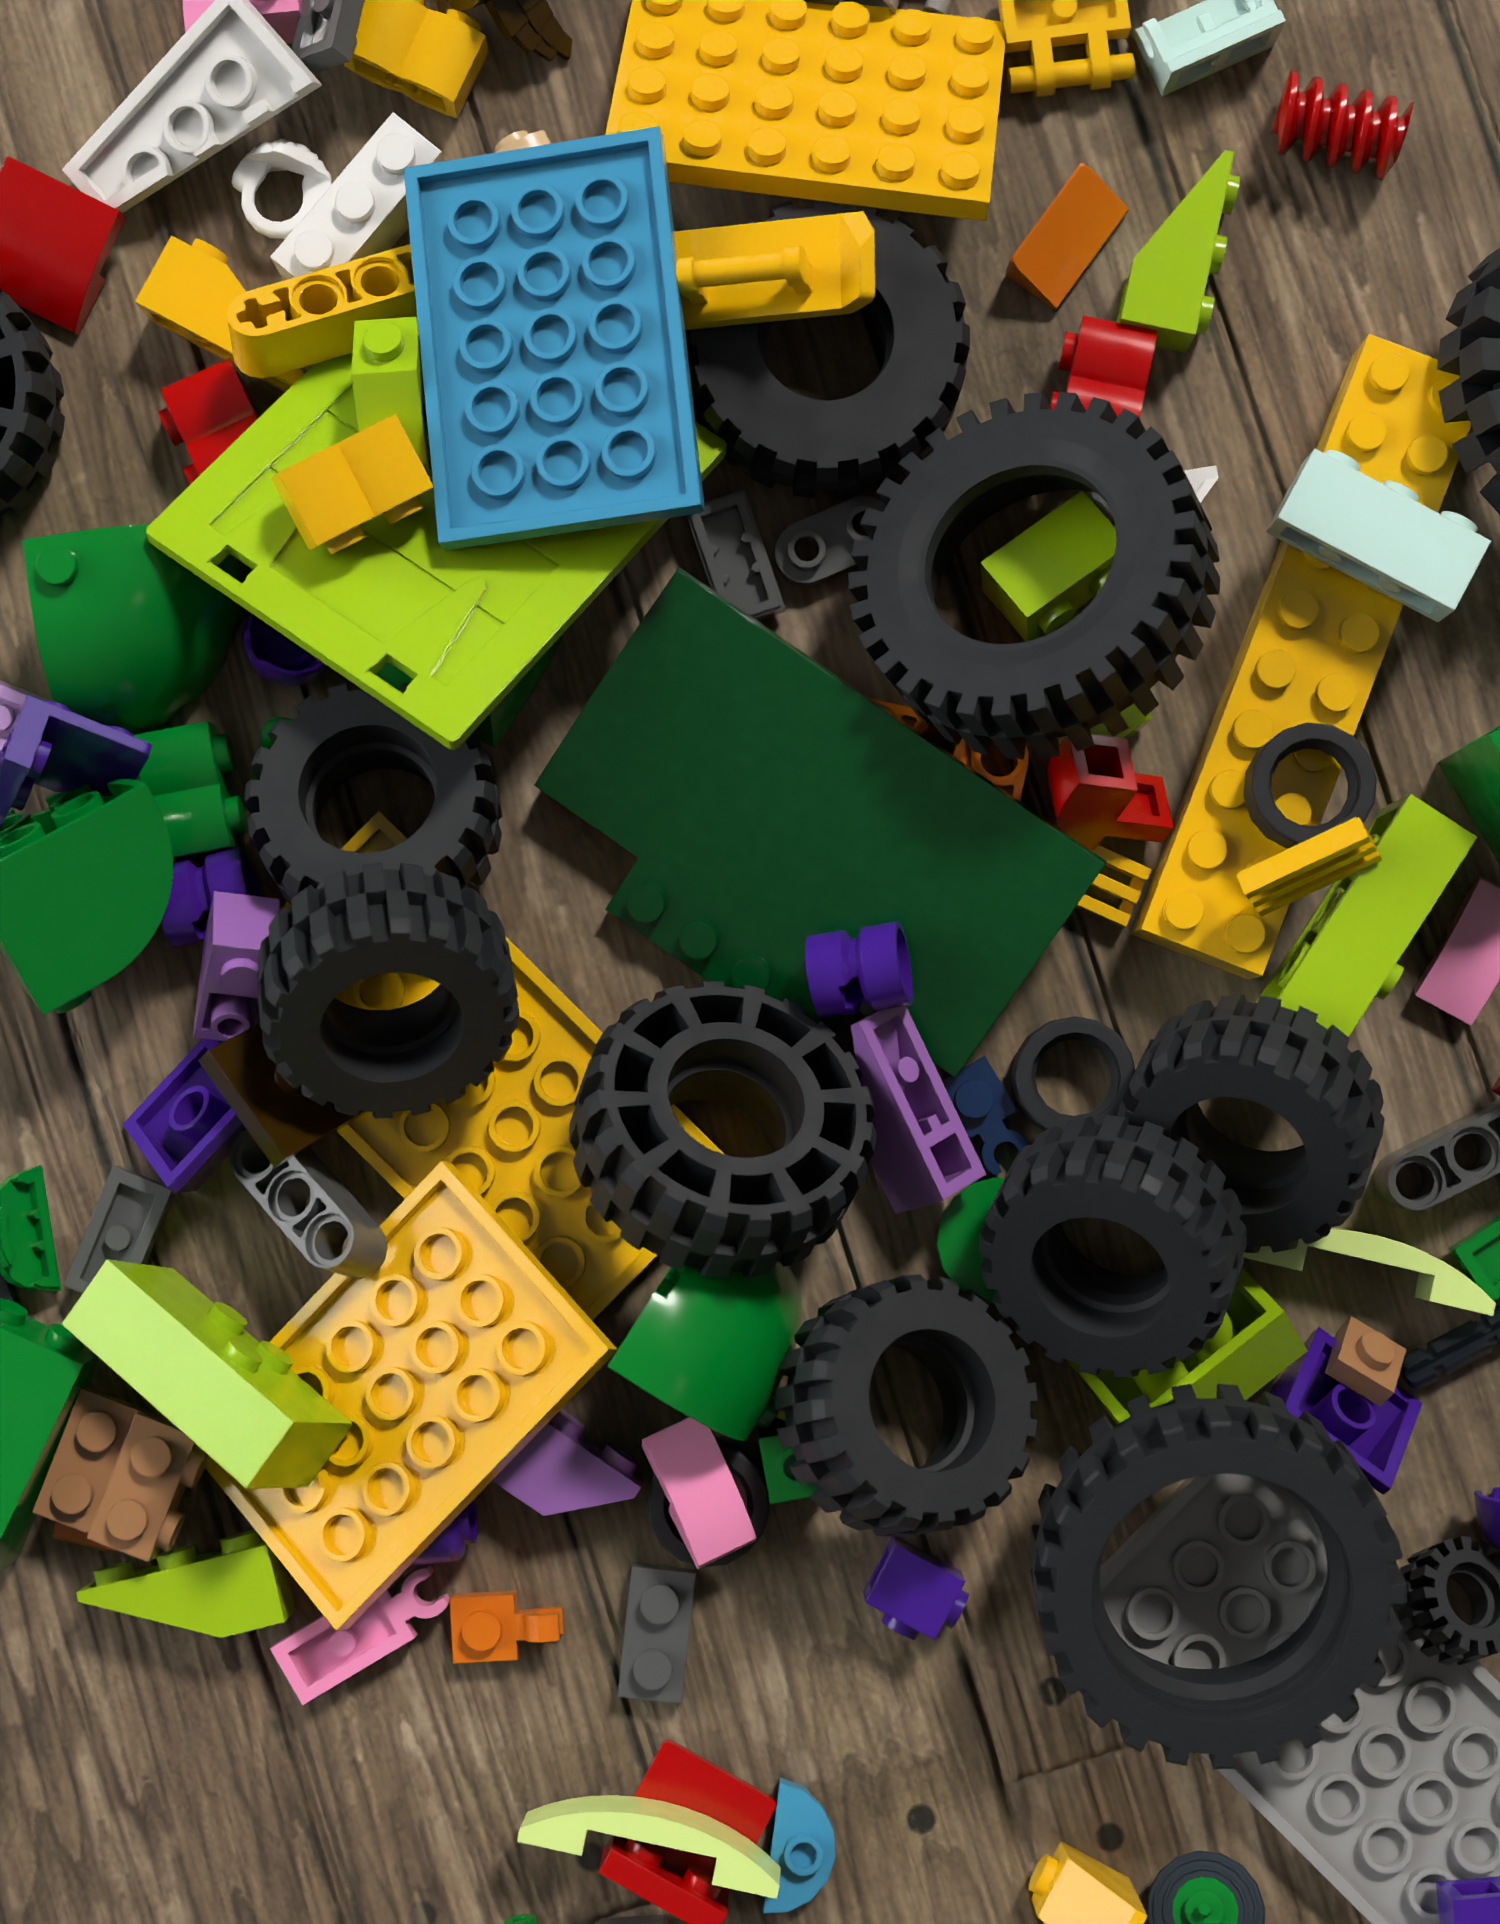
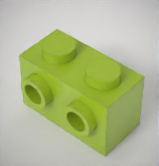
[980,491,1116,642]

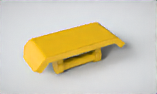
[674,211,875,330]

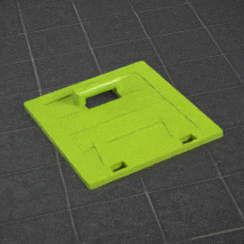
[146,353,727,750]

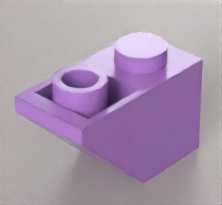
[193,891,279,1041]
[492,1409,644,1516]

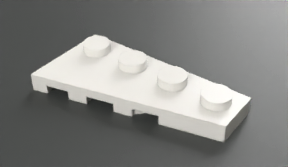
[62,0,322,213]

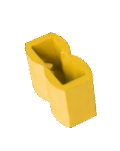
[344,0,489,118]
[271,414,434,555]

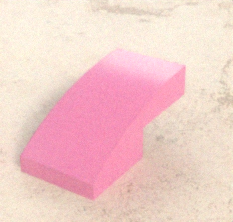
[1414,875,1500,1026]
[641,1417,757,1569]

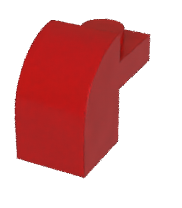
[1047,734,1174,850]

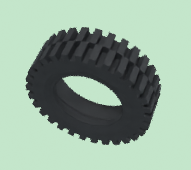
[848,392,1221,759]

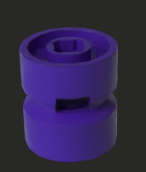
[161,847,261,949]
[805,921,914,1019]

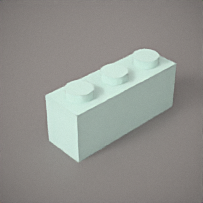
[1266,448,1491,622]

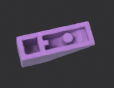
[851,1006,986,1214]

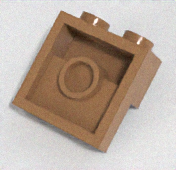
[32,1387,209,1562]

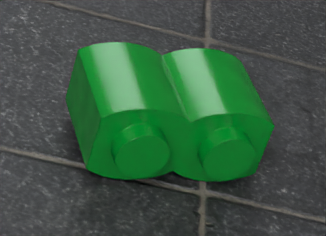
[134,721,247,862]

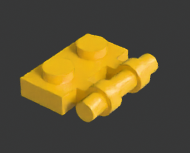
[998,0,1135,97]

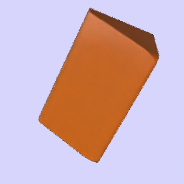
[1005,162,1129,311]

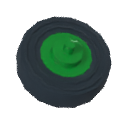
[1147,1850,1266,1924]

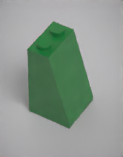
[0,1298,100,1574]

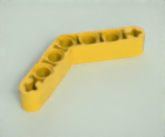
[226,244,417,378]

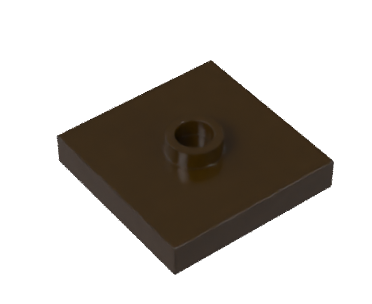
[198,1023,368,1168]

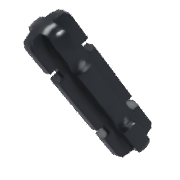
[1400,1306,1500,1389]

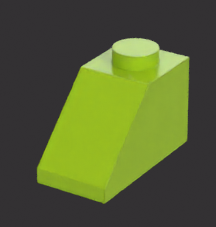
[351,317,431,472]

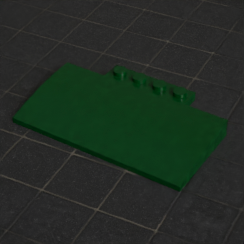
[534,568,1106,1077]

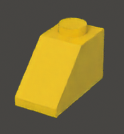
[1028,1841,1148,1924]

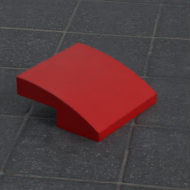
[0,156,126,336]

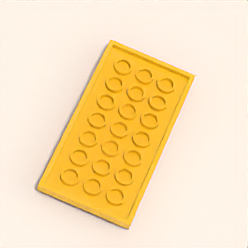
[279,811,726,1321]

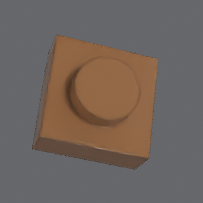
[1325,1316,1406,1407]

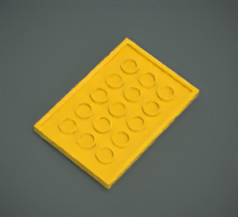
[605,0,1006,221]
[205,1161,618,1631]

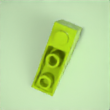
[1116,150,1240,353]
[76,1530,296,1638]

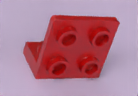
[598,1739,776,1924]

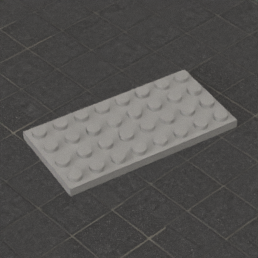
[1100,1474,1500,1924]

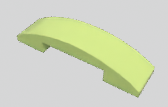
[1243,1228,1496,1316]
[517,1795,781,1899]

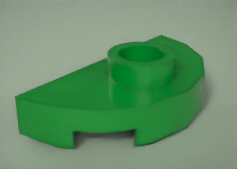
[0,1165,62,1293]

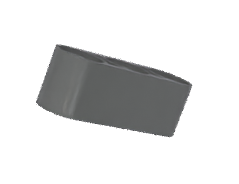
[1373,1099,1500,1211]
[229,1128,388,1279]

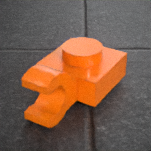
[449,1590,565,1664]

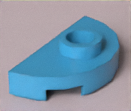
[763,1777,836,1914]

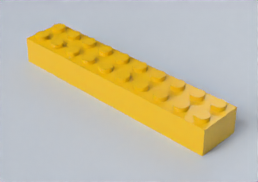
[1131,334,1471,980]

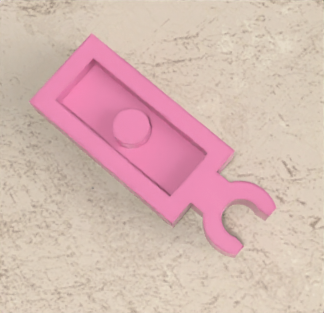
[270,1564,450,1705]

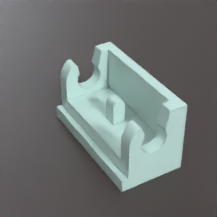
[1133,0,1286,96]

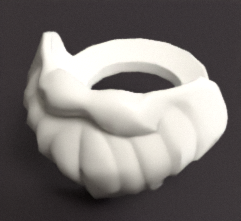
[231,139,332,239]

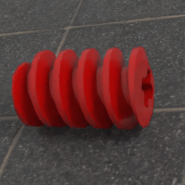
[1271,70,1414,181]

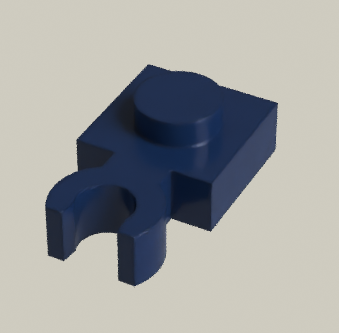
[942,1056,1028,1176]

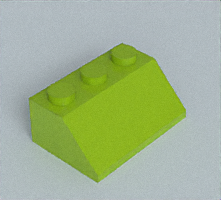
[1066,1267,1308,1425]

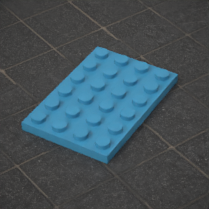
[403,126,705,551]

